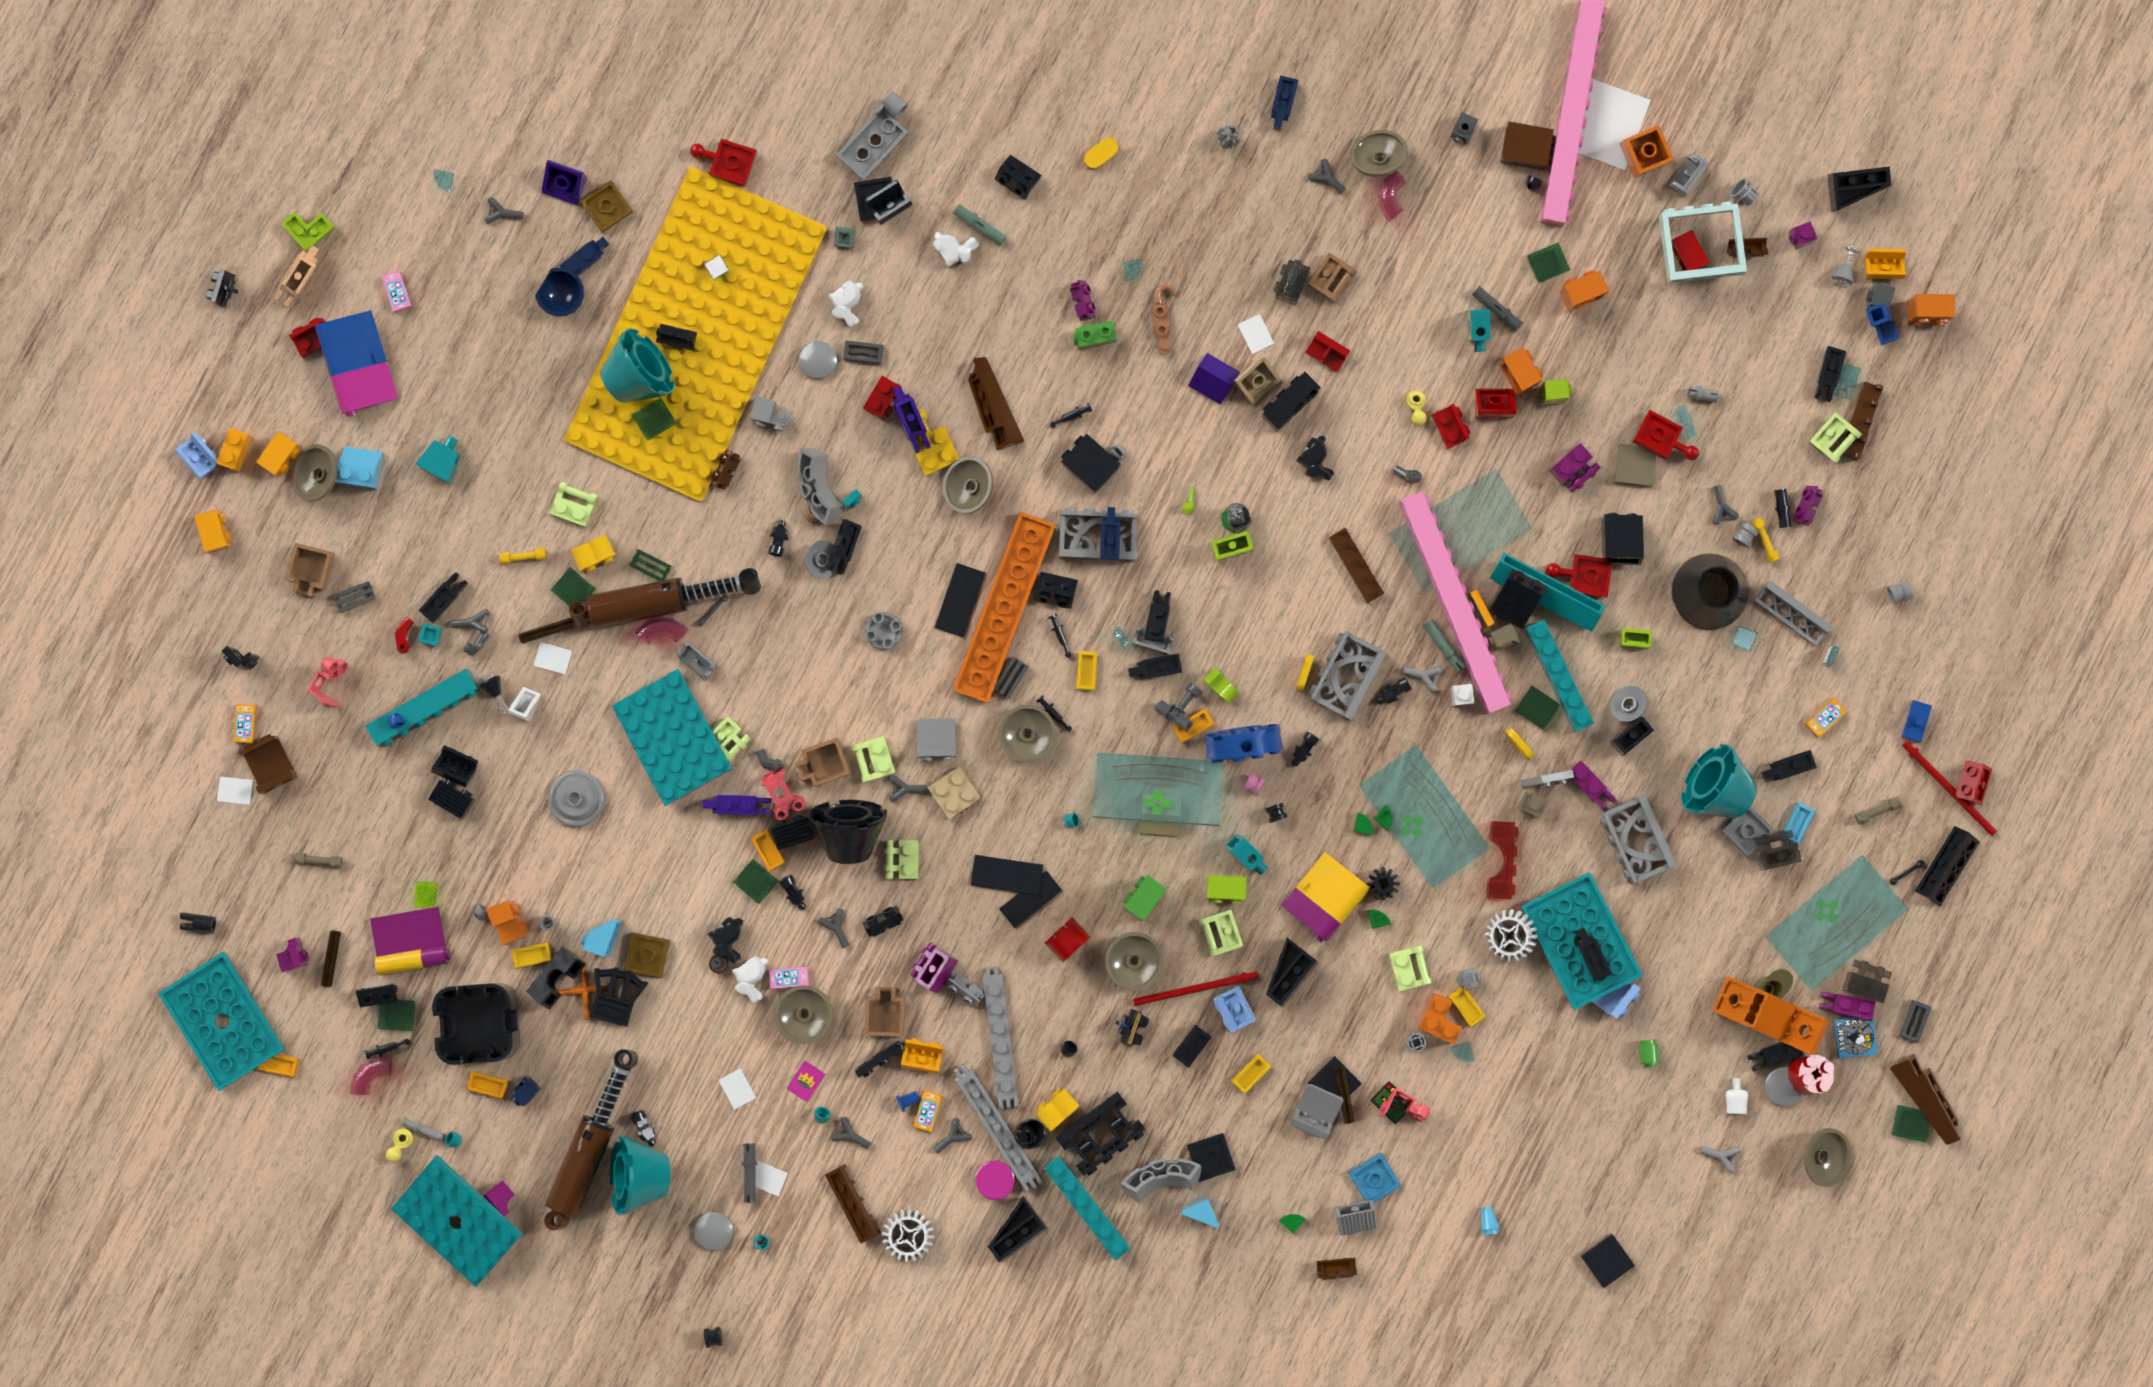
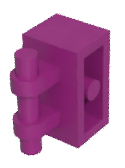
[1549,443,1601,493]
[910,942,959,993]

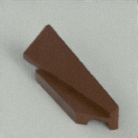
[968,357,1024,450]
[1890,1054,1961,1145]

